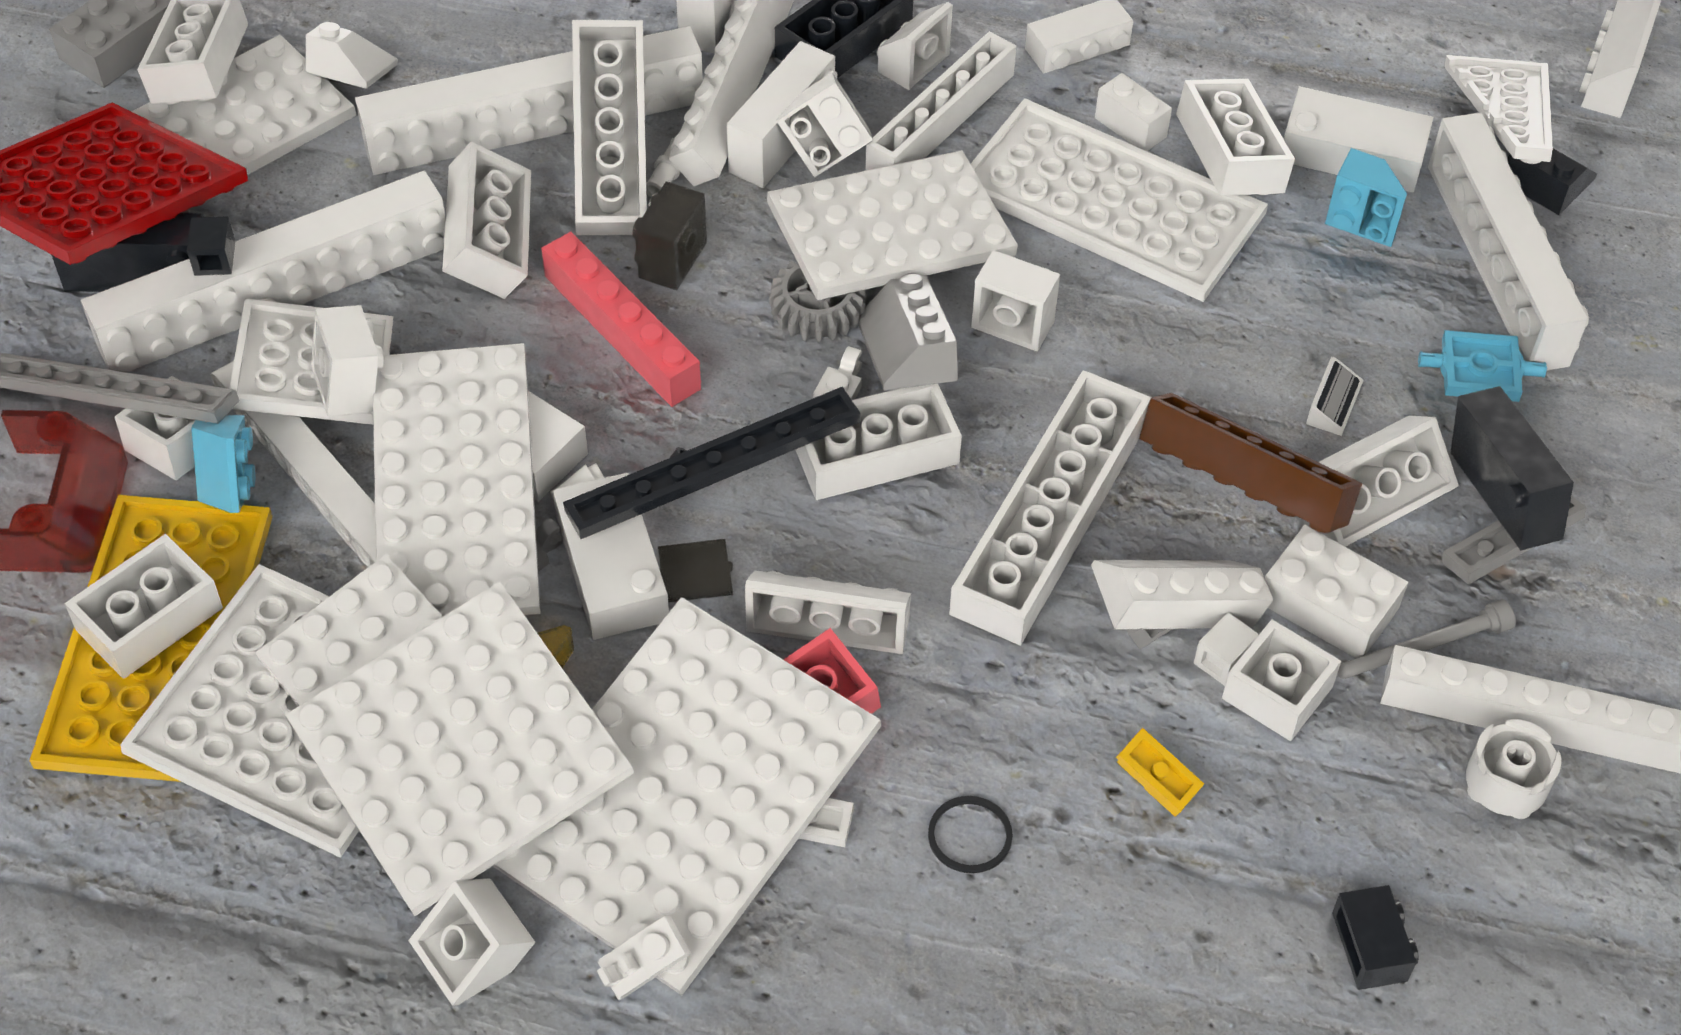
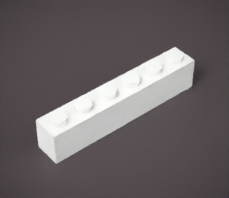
[865,31,1016,171]

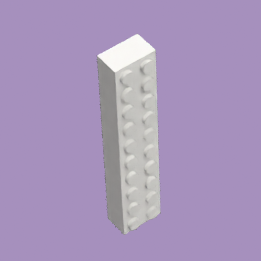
[355,26,703,175]
[81,170,445,372]

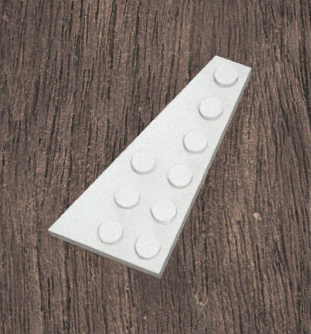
[1444,55,1553,164]

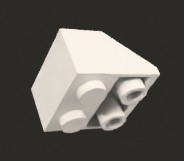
[776,72,873,178]

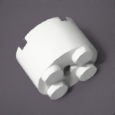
[1466,719,1562,819]

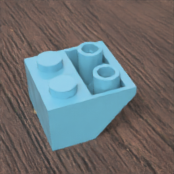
[1325,148,1407,247]
[191,415,256,513]

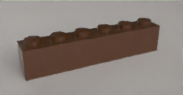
[1139,393,1362,533]

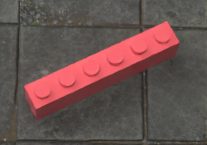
[541,231,701,407]

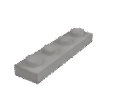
[1442,496,1586,585]

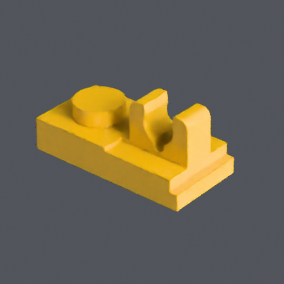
[1116,727,1204,817]

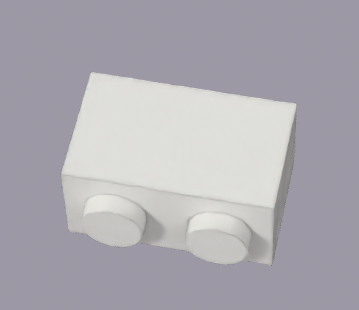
[1095,73,1172,151]

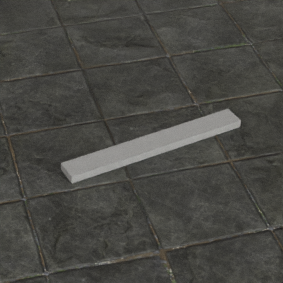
[0,353,240,424]

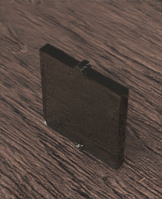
[658,539,733,603]

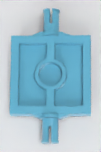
[1418,330,1547,402]

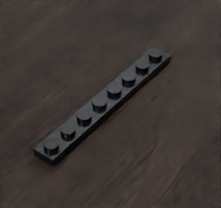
[563,386,861,539]

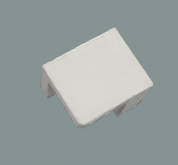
[1194,612,1258,686]

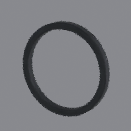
[928,796,1013,873]

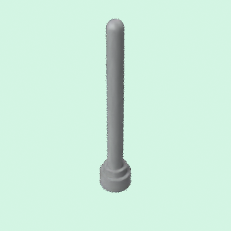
[1337,599,1516,679]

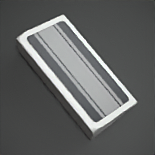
[1306,356,1363,436]

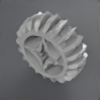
[769,261,867,343]

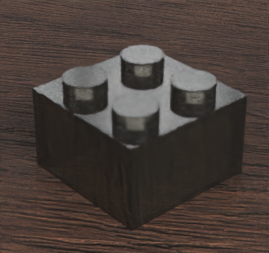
[632,181,707,291]

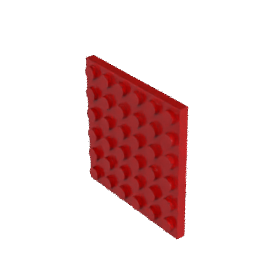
[0,102,248,265]

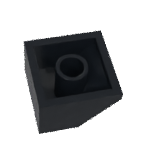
[1508,148,1597,215]

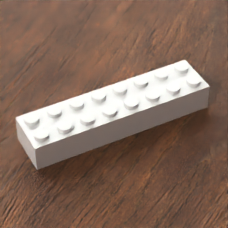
[1428,112,1589,370]
[949,370,1152,646]

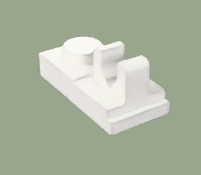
[597,916,692,1000]

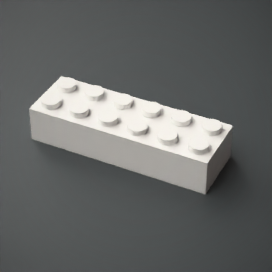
[572,20,647,235]

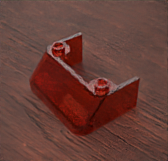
[0,410,128,573]

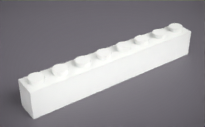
[668,0,794,186]
[1380,645,1681,774]

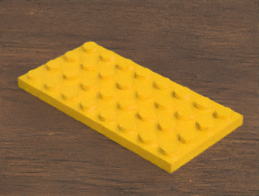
[29,495,273,782]

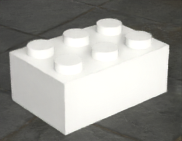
[1265,525,1408,658]
[64,534,223,679]

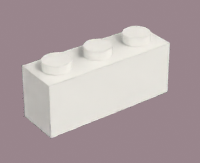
[1025,0,1133,74]

